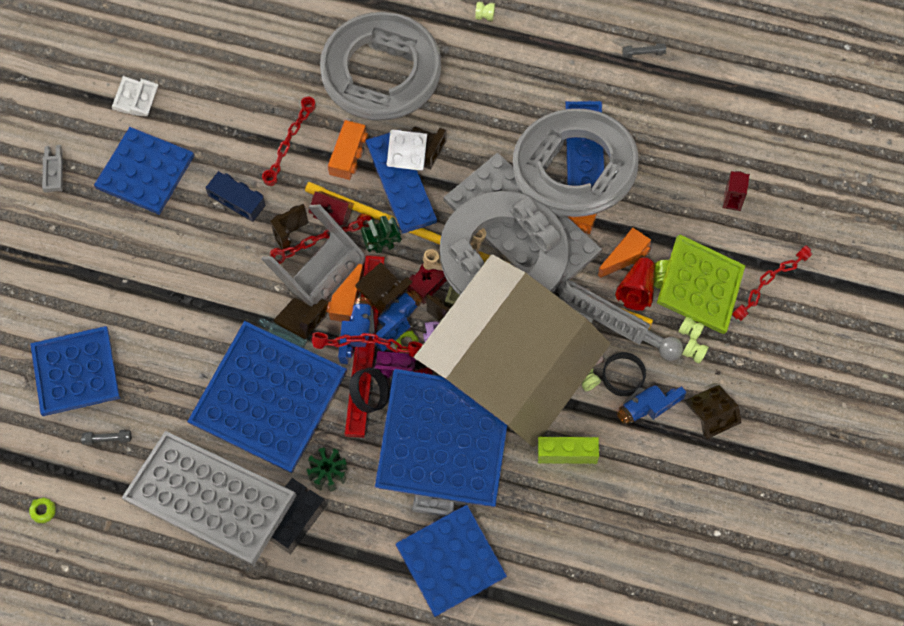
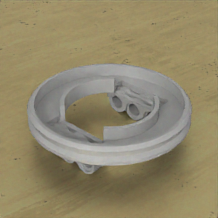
[320,12,441,120]
[513,108,639,217]
[440,191,569,295]

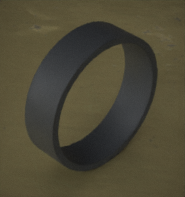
[602,352,646,396]
[349,368,389,413]

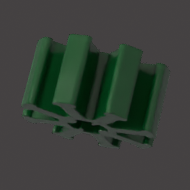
[361,216,402,253]
[306,448,348,491]

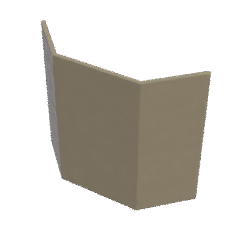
[414,254,610,448]

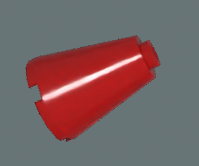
[615,257,655,311]

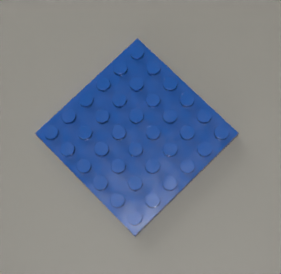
[187,321,347,474]
[375,369,507,508]

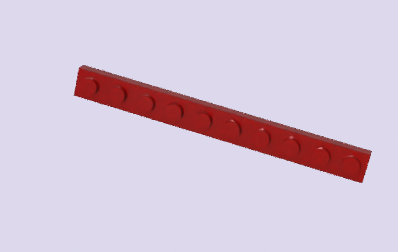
[345,255,385,438]

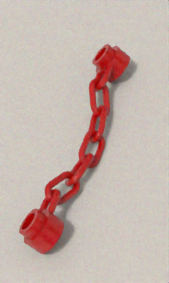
[262,96,316,186]
[269,213,372,264]
[732,245,813,321]
[311,332,423,358]

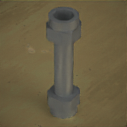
[622,43,666,58]
[81,430,132,445]

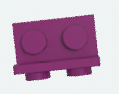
[375,351,416,379]

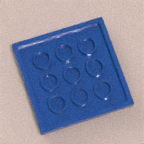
[94,127,194,215]
[30,326,120,417]
[395,505,507,617]

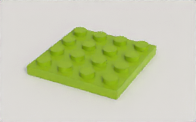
[657,235,745,334]

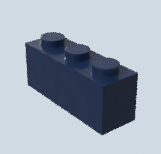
[205,171,266,222]

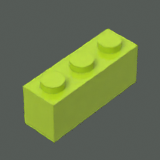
[537,437,599,464]

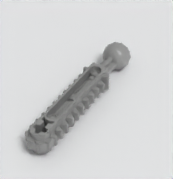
[557,280,683,361]

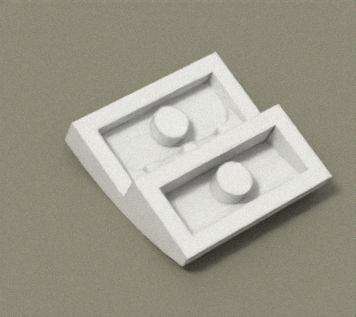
[112,76,158,116]

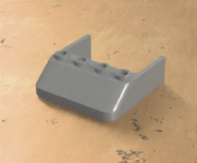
[261,205,365,306]

